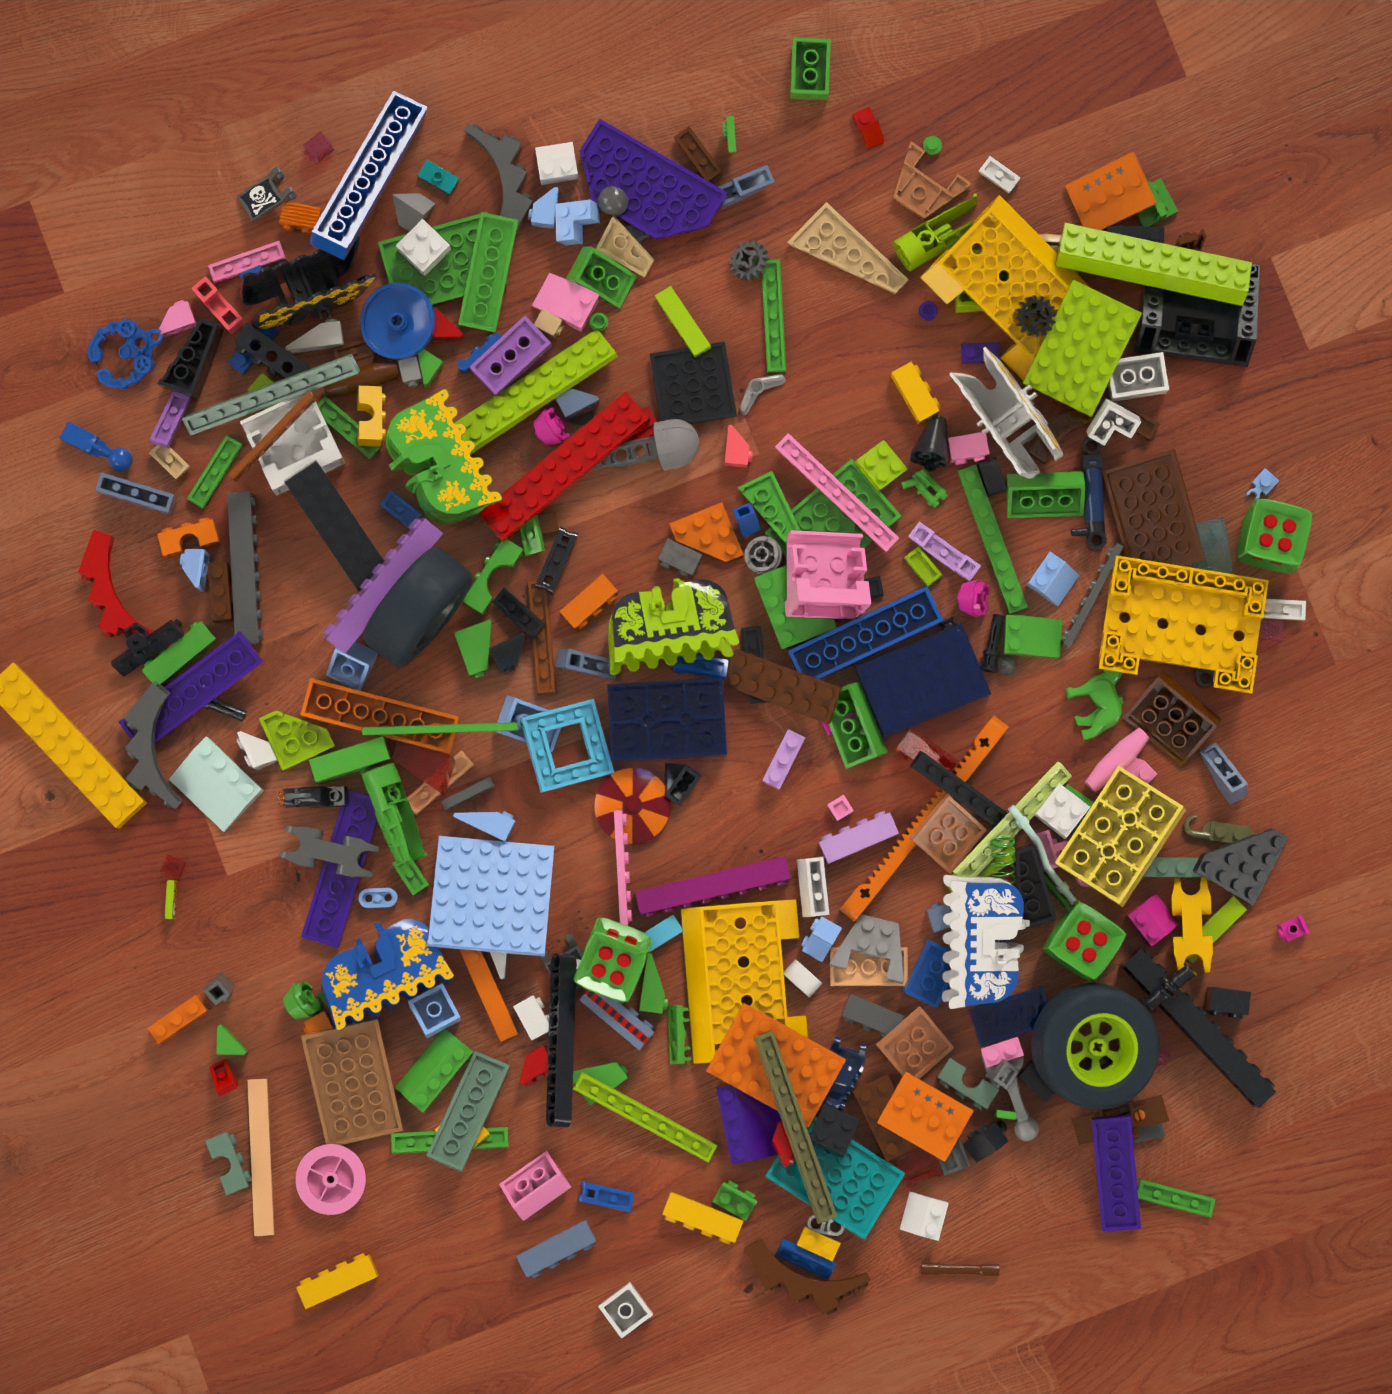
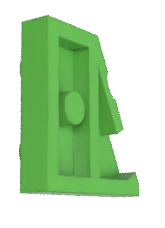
[722,116,736,153]

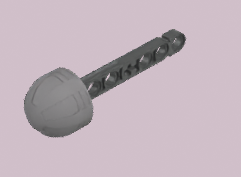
[591,419,699,471]

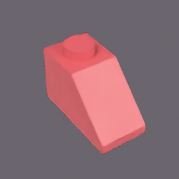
[725,425,753,468]

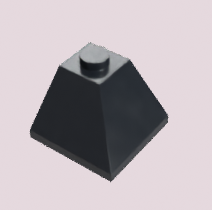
[489,632,527,674]

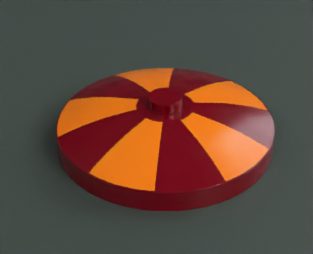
[594,767,671,845]

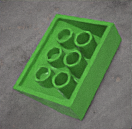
[754,565,837,649]

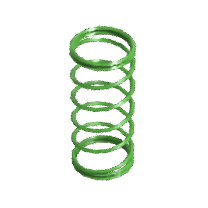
[990,837,1016,888]

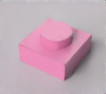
[827,795,854,821]

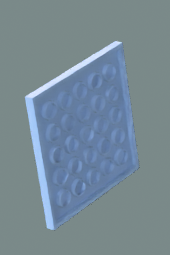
[428,836,554,956]

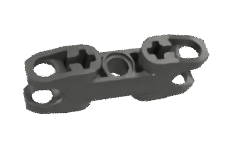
[279,826,380,878]

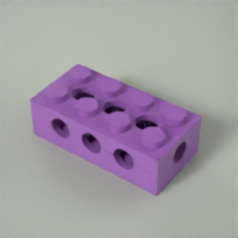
[469,316,552,396]

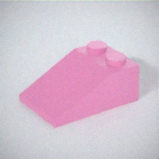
[532,273,600,332]

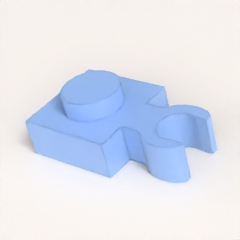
[1246,468,1279,499]

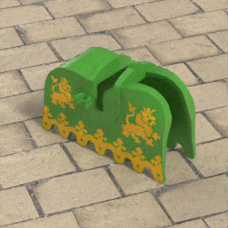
[385,389,502,525]

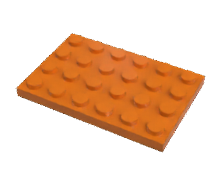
[706,1003,846,1128]

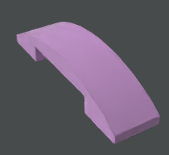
[908,521,981,581]

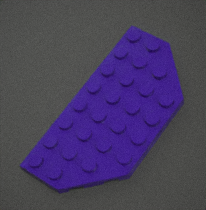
[580,119,728,240]

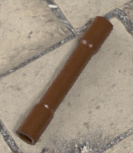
[921,1262,1000,1276]

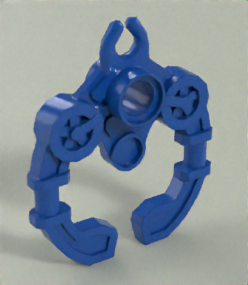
[87,319,164,390]

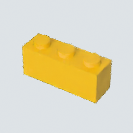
[891,361,940,425]

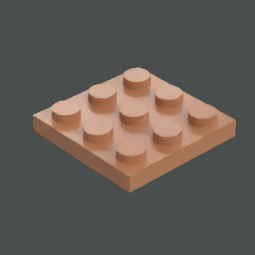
[910,794,987,874]
[876,1006,954,1079]

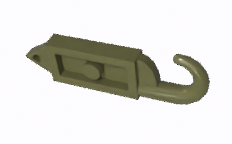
[1183,815,1257,843]

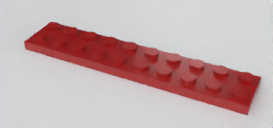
[479,391,650,542]

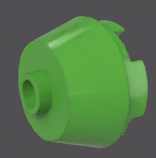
[283,981,321,1020]

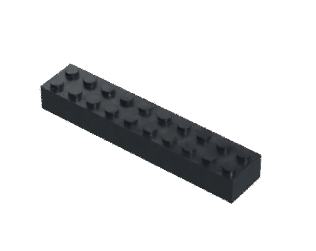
[1120,949,1276,1108]

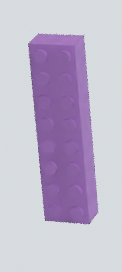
[323,518,443,654]

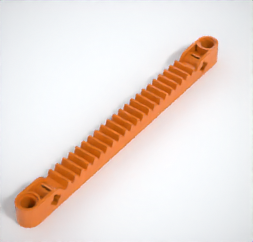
[839,715,1009,922]

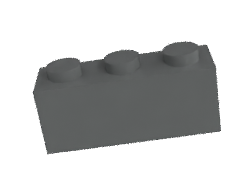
[841,994,904,1037]

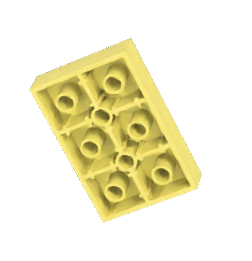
[1055,766,1186,907]

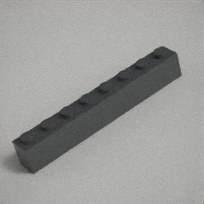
[227,491,264,646]

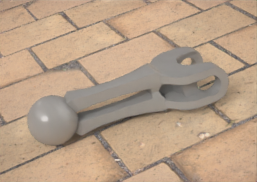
[982,1054,1039,1141]

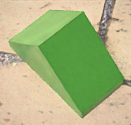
[418,349,444,388]
[216,1024,249,1055]

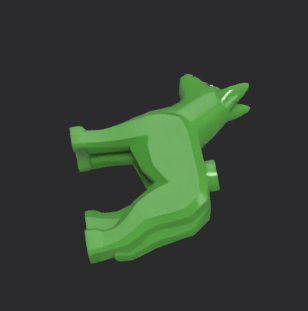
[1065,670,1124,741]

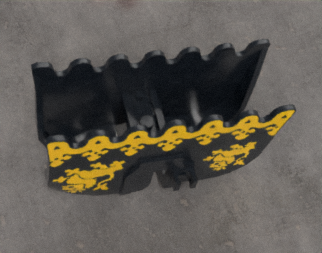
[239,236,377,329]

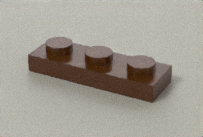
[674,126,722,182]

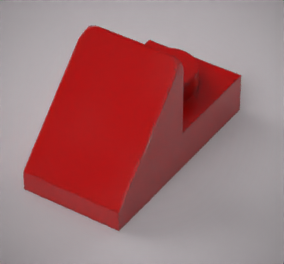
[852,107,885,150]
[209,1058,239,1097]

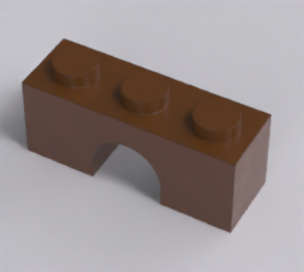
[207,562,234,623]

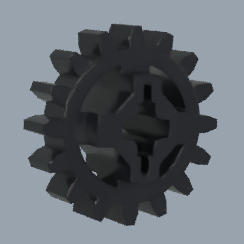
[1014,295,1057,337]

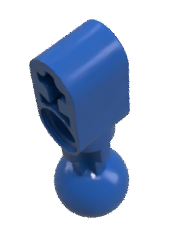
[59,421,133,472]

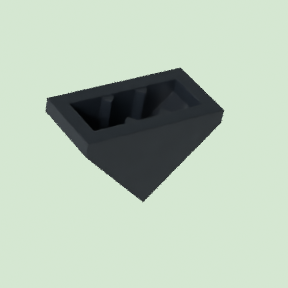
[664,763,702,806]

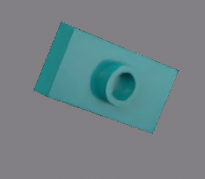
[417,160,460,195]

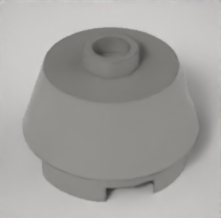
[745,536,782,574]

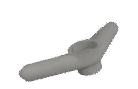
[739,374,786,415]

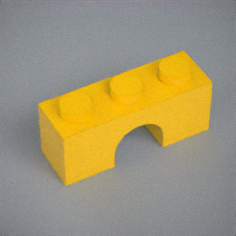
[357,386,386,447]

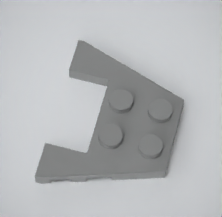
[829,914,904,984]

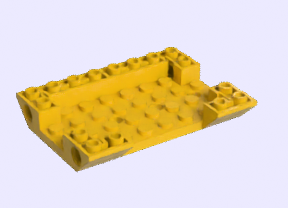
[920,195,1091,381]
[1099,555,1269,694]
[681,900,808,1064]

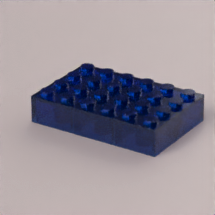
[854,623,991,739]
[607,678,727,763]

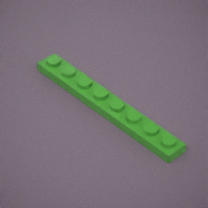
[957,465,1028,614]

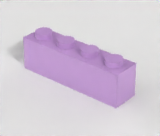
[818,811,899,864]

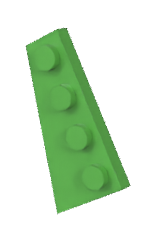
[738,471,801,545]

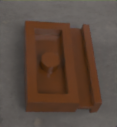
[1175,229,1206,250]

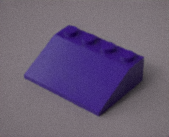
[716,1085,782,1165]

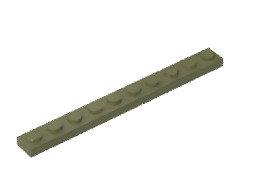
[753,1031,837,1223]

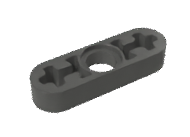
[441,777,495,811]

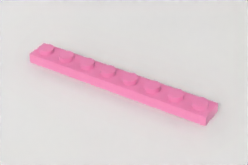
[775,433,899,553]

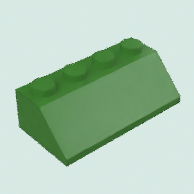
[1006,471,1085,518]
[829,682,888,769]
[395,1029,474,1112]

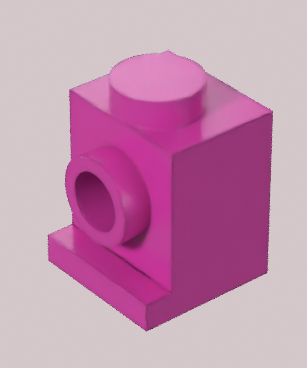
[1277,915,1310,942]

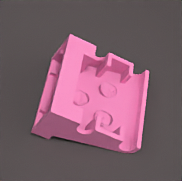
[784,530,871,620]

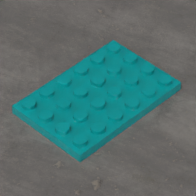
[765,1116,905,1240]

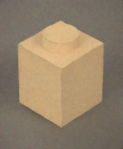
[534,309,565,340]

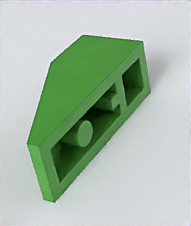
[639,953,668,1014]

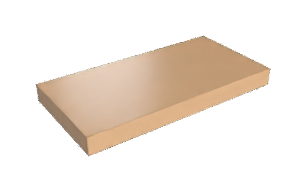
[830,947,908,986]

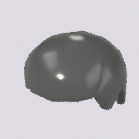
[597,186,629,216]

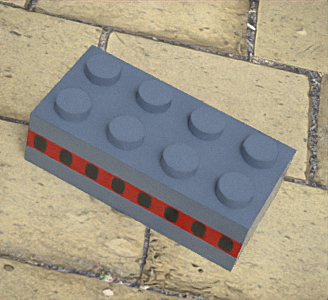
[580,990,654,1050]

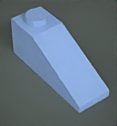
[453,811,516,842]

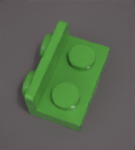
[712,1180,758,1221]

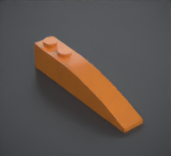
[459,949,518,1042]

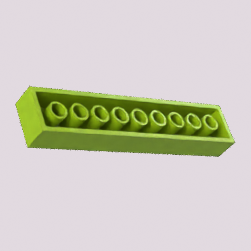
[1056,223,1252,306]

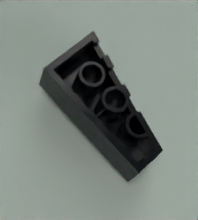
[157,319,224,400]
[1015,843,1057,930]

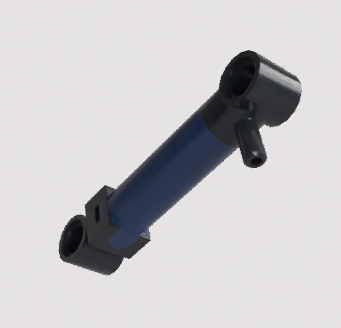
[1071,437,1107,552]

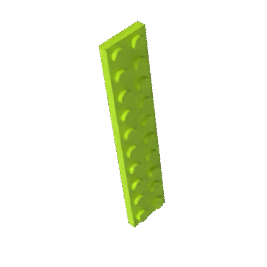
[455,329,618,455]

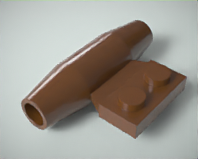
[323,339,400,397]

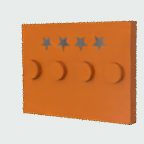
[1065,152,1157,231]
[876,1071,974,1162]

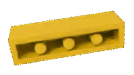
[662,1192,743,1245]
[296,1253,379,1309]

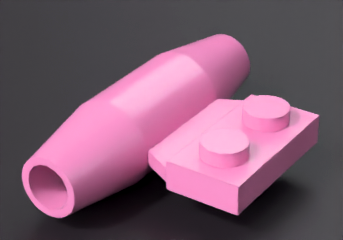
[1085,728,1157,793]

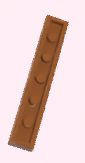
[228,391,316,482]
[527,579,556,695]

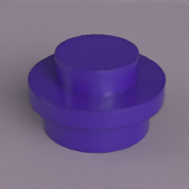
[919,301,938,321]

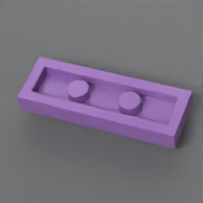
[150,391,191,448]

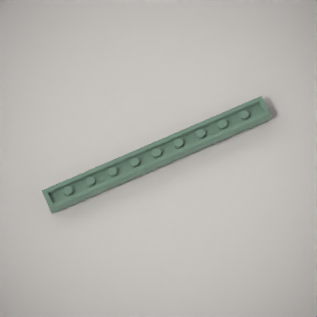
[182,354,360,436]

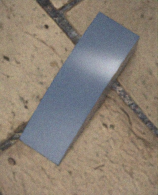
[719,165,775,209]

